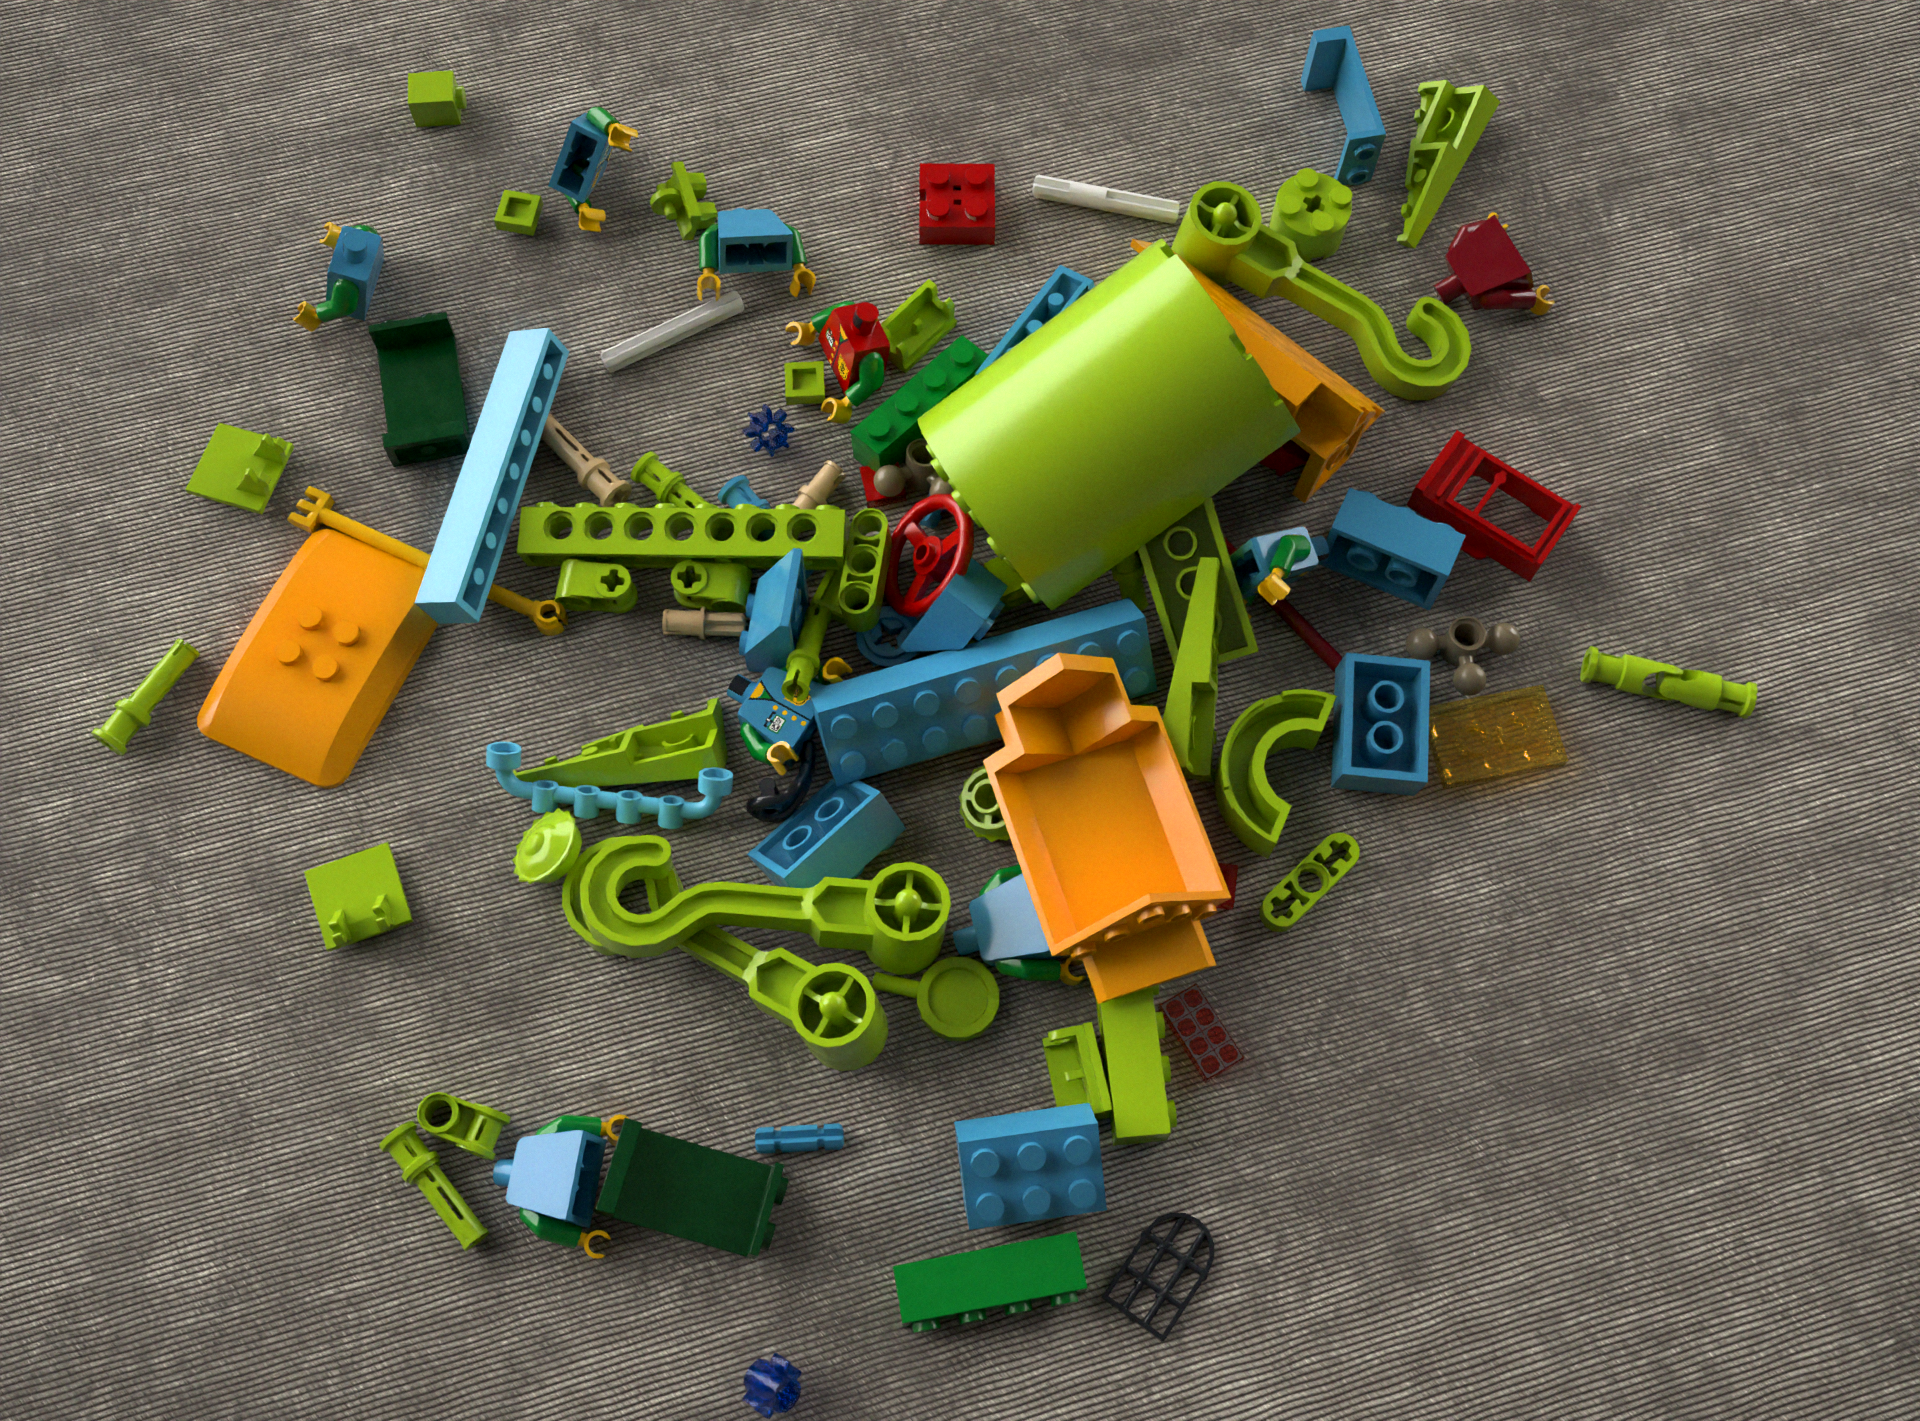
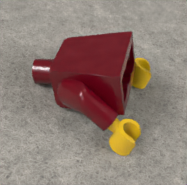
[1433,212,1555,315]

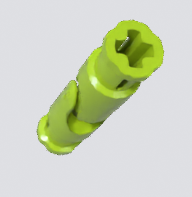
[1580,646,1758,719]

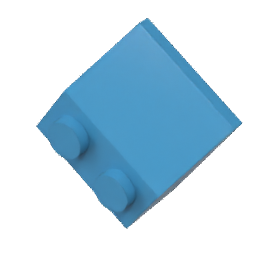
[900,558,1008,652]

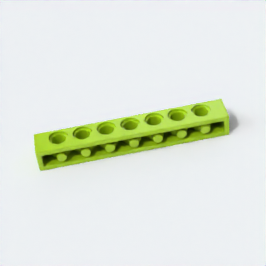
[517,502,851,570]

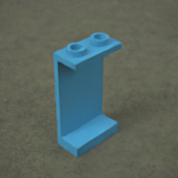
[1301,25,1386,185]

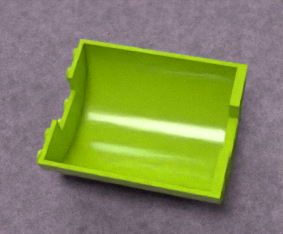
[917,238,1301,611]

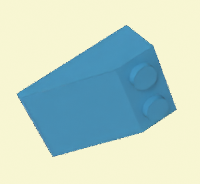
[739,548,809,673]

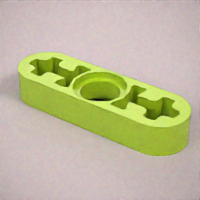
[1259,832,1360,932]

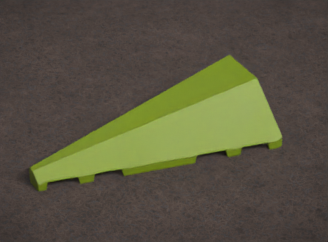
[1397,80,1500,249]
[1162,557,1220,782]
[513,697,728,788]

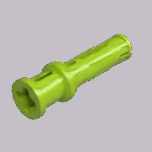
[630,451,734,541]
[91,638,200,756]
[379,1121,489,1252]

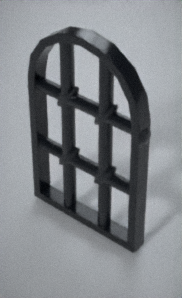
[1101,1212,1214,1342]

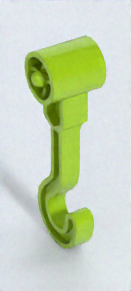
[1171,181,1472,400]
[580,835,951,975]
[562,836,889,1071]

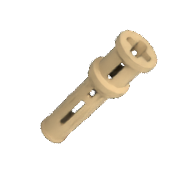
[541,413,632,507]

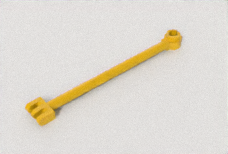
[287,486,568,636]

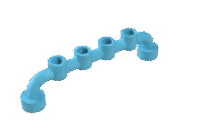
[486,742,733,829]

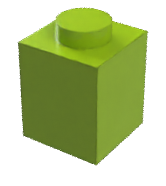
[408,70,467,127]

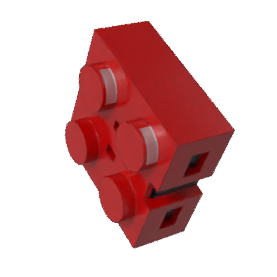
[919,163,995,245]

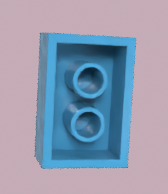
[1318,487,1466,611]
[1331,652,1430,796]
[954,1103,1107,1230]

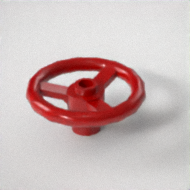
[884,494,975,618]

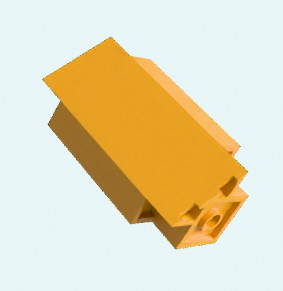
[1130,239,1385,503]
[983,653,1231,1004]

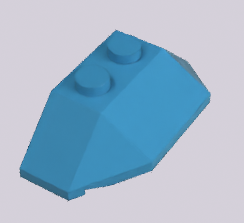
[975,265,1095,375]

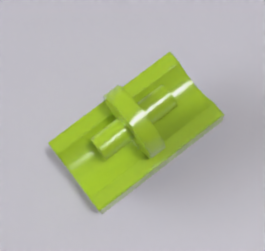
[650,161,717,241]

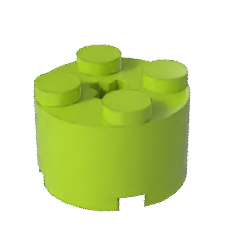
[1269,168,1353,262]

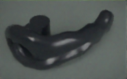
[746,740,817,823]

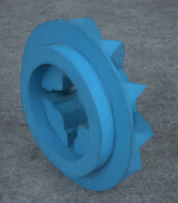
[856,606,919,668]

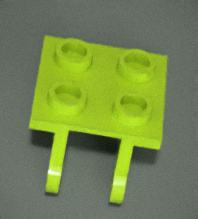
[185,422,294,515]
[304,842,413,952]

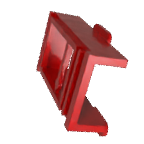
[1407,430,1582,582]

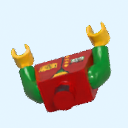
[785,301,890,424]

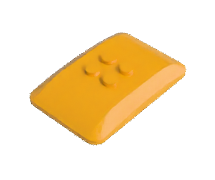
[197,529,438,789]

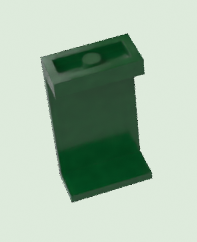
[368,312,471,467]
[595,1118,789,1259]

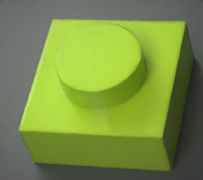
[494,189,544,236]
[784,361,825,405]

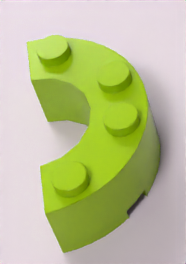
[1214,689,1337,859]

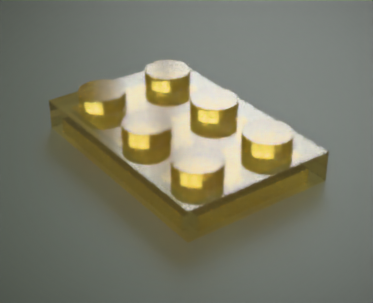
[1429,684,1569,790]

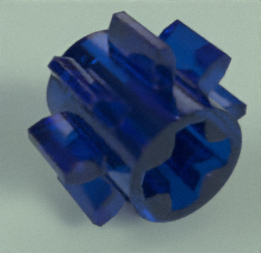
[742,404,795,457]
[743,1353,802,1419]

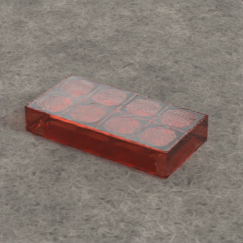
[1158,983,1244,1083]

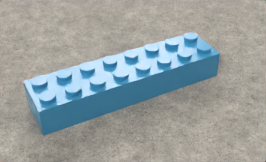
[809,598,1158,786]

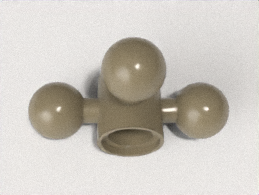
[874,438,954,497]
[1405,616,1520,696]

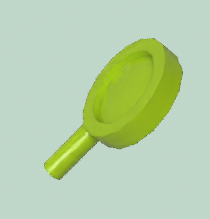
[872,957,999,1041]

